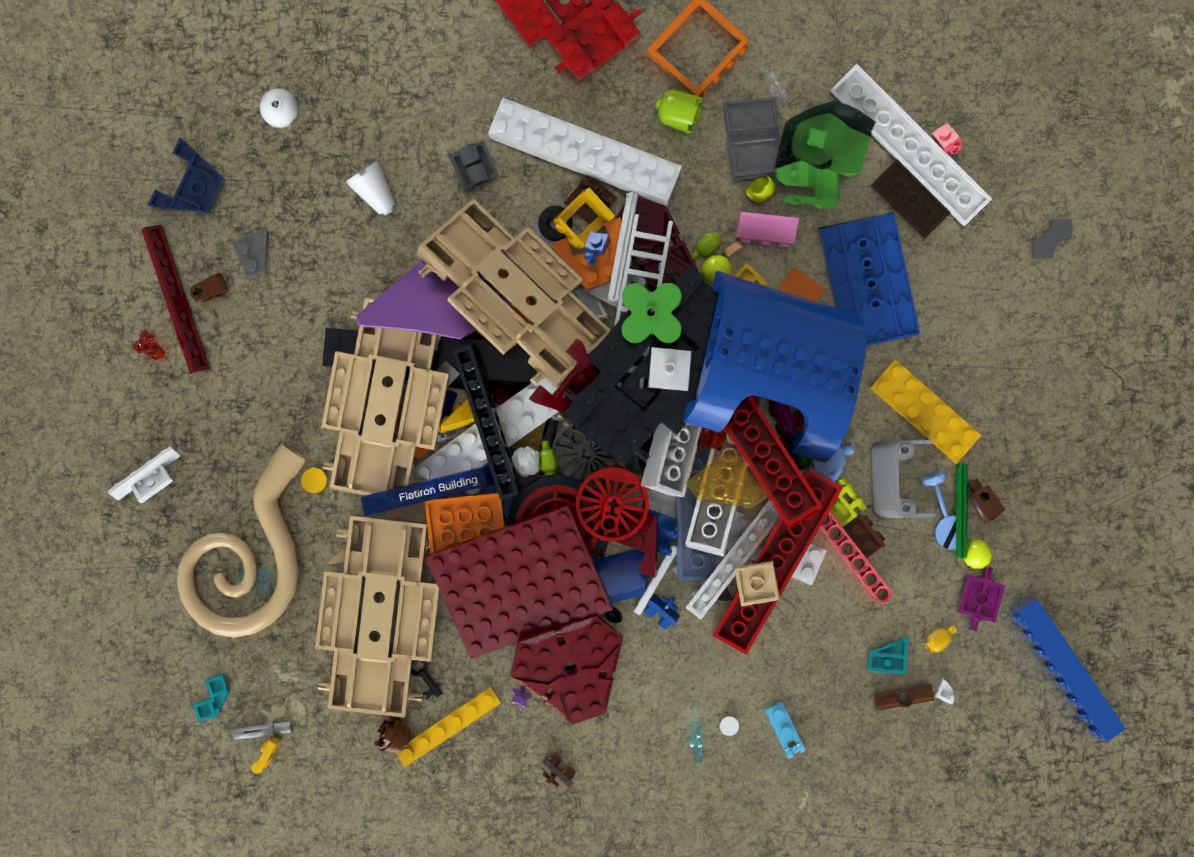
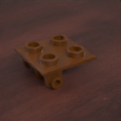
[564,176,617,224]

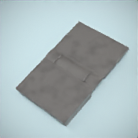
[723,97,780,181]

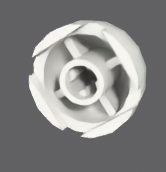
[259,88,299,128]

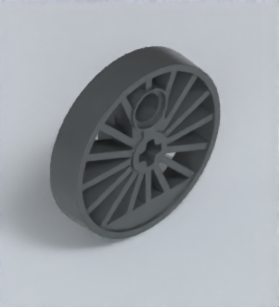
[552,426,620,489]

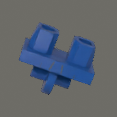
[644,594,680,629]

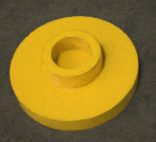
[301,468,327,493]

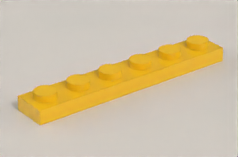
[396,687,501,767]

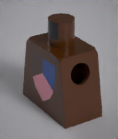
[968,478,1005,524]

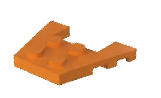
[551,217,622,292]

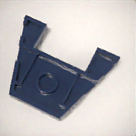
[148,138,225,214]

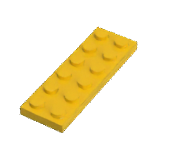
[869,359,982,464]

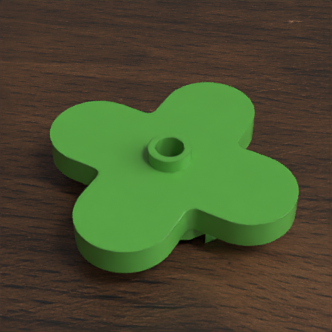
[622,283,682,343]

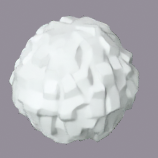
[512,446,540,477]

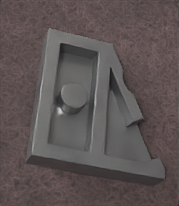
[232,228,268,278]

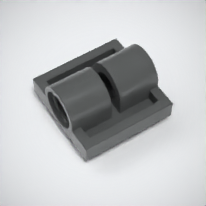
[449,140,499,191]

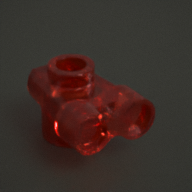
[132,330,165,360]

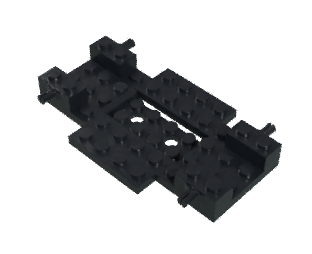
[563,265,719,468]

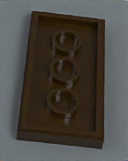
[870,159,950,239]

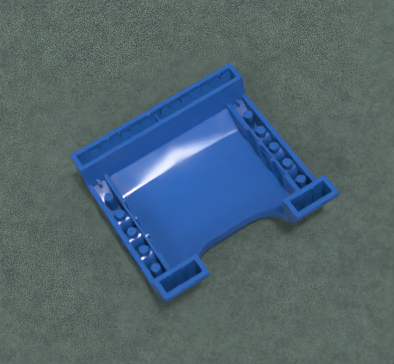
[683,271,866,463]

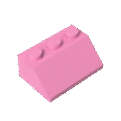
[736,212,799,248]

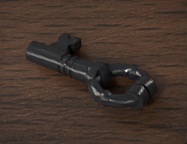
[411,660,443,700]

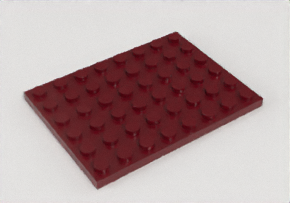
[425,504,613,659]

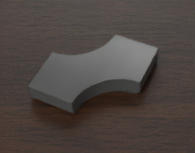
[1032,219,1072,259]

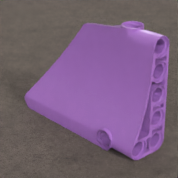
[356,260,510,339]

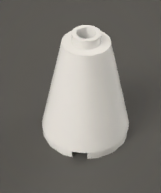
[346,161,395,216]

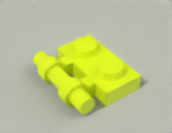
[830,477,867,527]

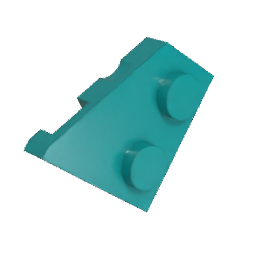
[867,638,909,675]

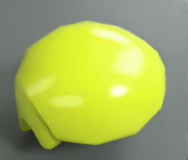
[746,176,776,203]
[701,255,732,284]
[964,538,992,569]

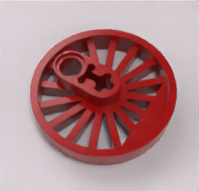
[575,467,649,541]

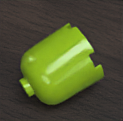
[656,89,704,135]

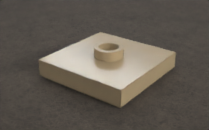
[734,561,780,606]

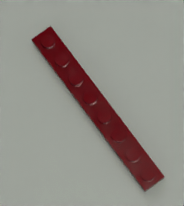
[141,225,210,374]

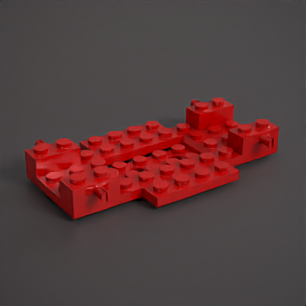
[495,0,642,82]

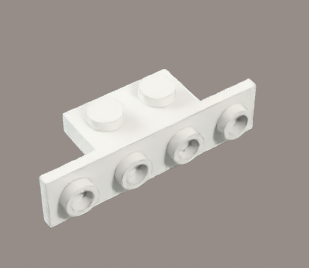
[108,446,180,503]

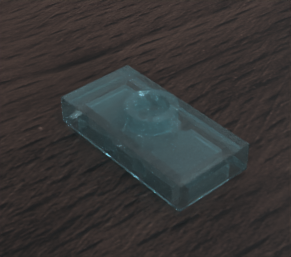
[689,721,703,763]

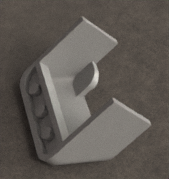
[871,440,935,518]

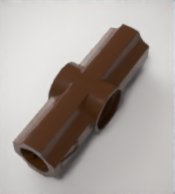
[874,684,934,711]

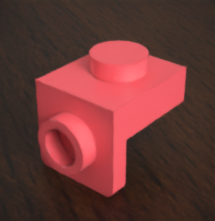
[931,123,962,156]

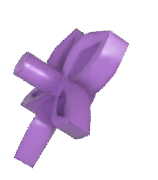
[511,686,532,708]

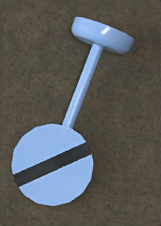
[920,470,969,550]

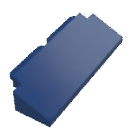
[594,549,652,603]

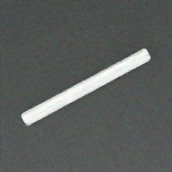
[608,192,638,302]

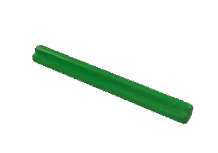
[956,463,968,559]

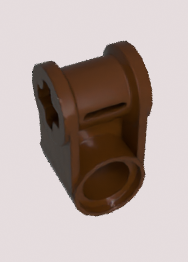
[190,273,229,303]

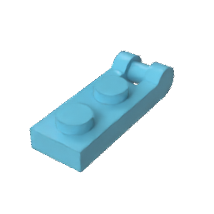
[765,701,806,759]

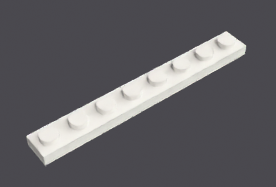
[685,500,779,620]

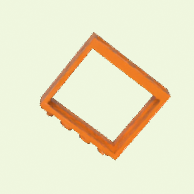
[646,0,749,97]

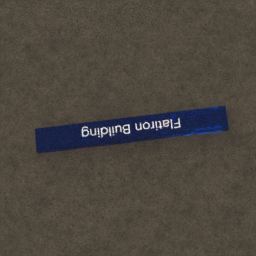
[360,465,495,516]

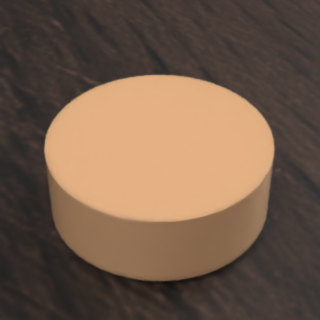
[724,241,743,257]

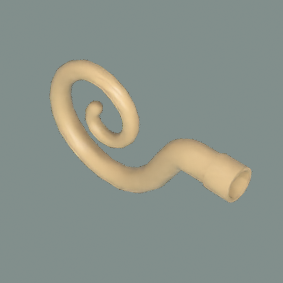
[177,443,307,638]

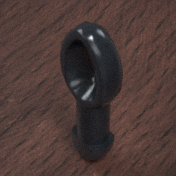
[604,607,623,623]

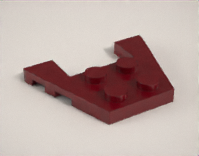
[529,338,597,412]
[598,504,658,578]

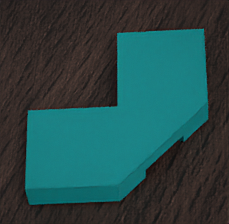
[193,673,230,722]

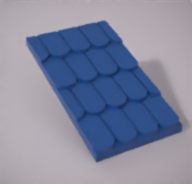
[819,212,920,346]

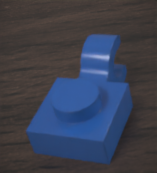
[584,231,610,265]

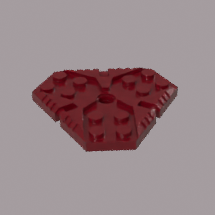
[608,199,699,292]
[510,615,623,725]

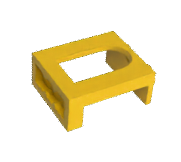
[553,188,615,249]

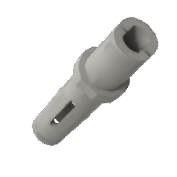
[233,721,293,740]

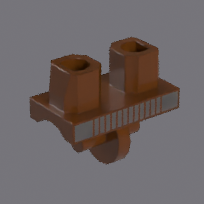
[539,754,576,789]

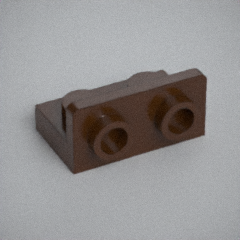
[843,515,886,559]

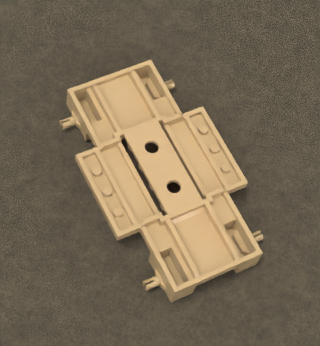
[416,198,611,389]
[321,298,453,503]
[315,515,439,718]

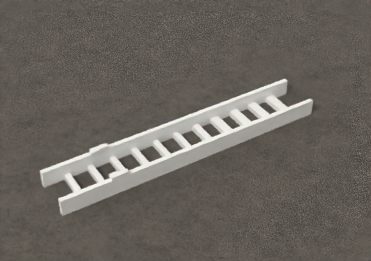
[592,214,673,443]

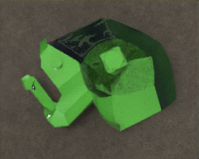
[774,101,876,209]

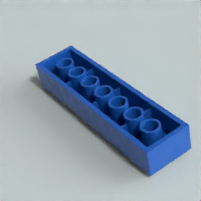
[1010,597,1126,742]

